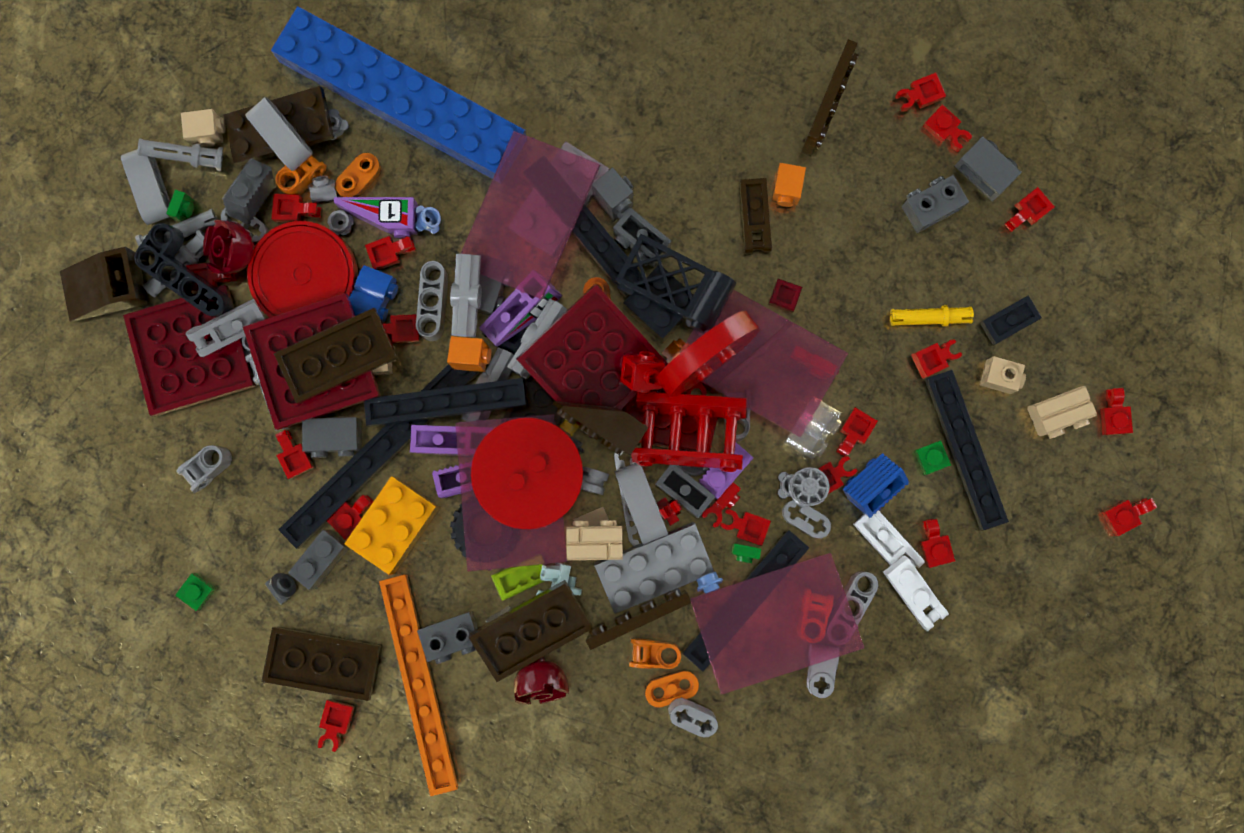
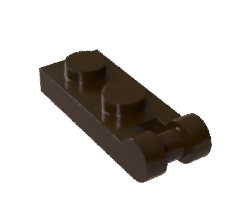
[739,178,772,254]

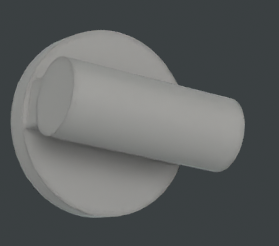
[308,176,339,203]

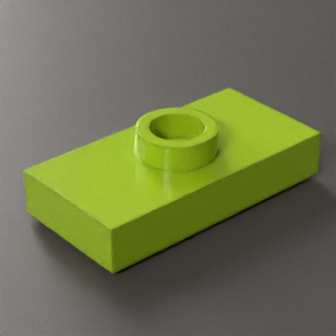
[491,553,546,601]

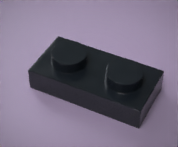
[980,295,1042,346]

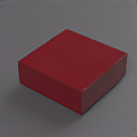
[768,278,803,313]

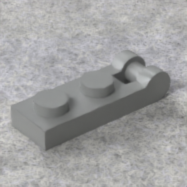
[185,299,266,357]

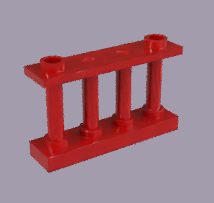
[631,392,747,472]

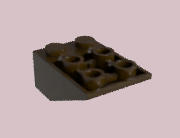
[60,246,148,322]
[552,401,649,456]

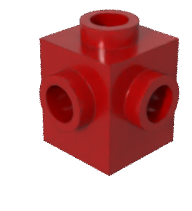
[620,351,665,393]

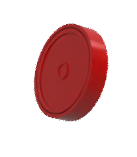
[247,221,358,318]
[656,310,760,398]
[471,418,583,530]

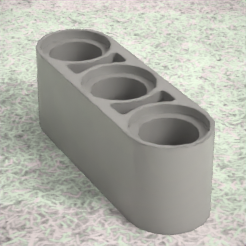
[245,97,313,171]
[121,149,170,225]
[416,261,448,341]
[614,462,668,545]
[824,571,878,645]

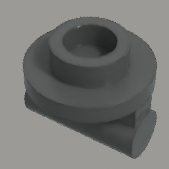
[265,573,296,605]

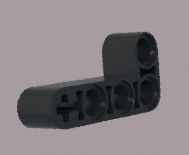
[134,223,233,317]

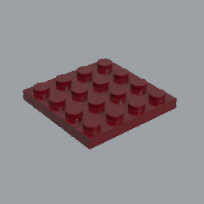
[516,284,668,438]
[123,285,256,417]
[243,293,380,430]

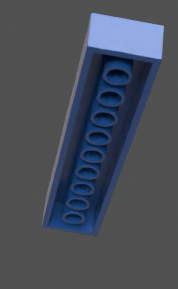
[271,6,528,184]

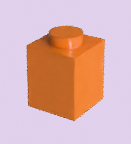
[772,163,806,207]
[447,336,491,372]

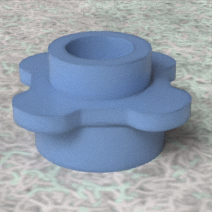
[415,205,441,234]
[696,572,723,594]

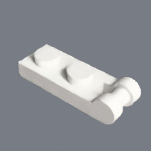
[853,510,925,568]
[883,555,949,631]

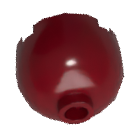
[203,220,255,274]
[514,657,569,705]

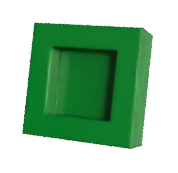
[166,190,194,222]
[914,440,951,475]
[731,543,761,563]
[175,573,216,611]

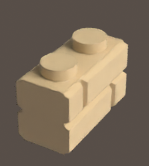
[1027,386,1097,439]
[566,520,623,560]

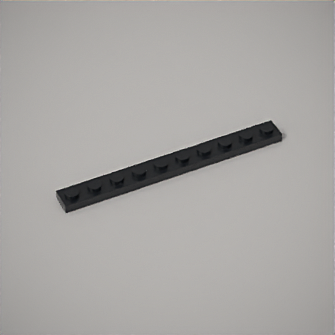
[278,361,491,549]

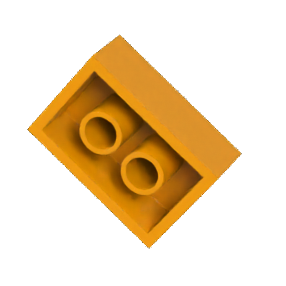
[344,476,441,575]

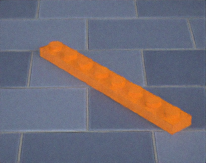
[379,574,459,797]

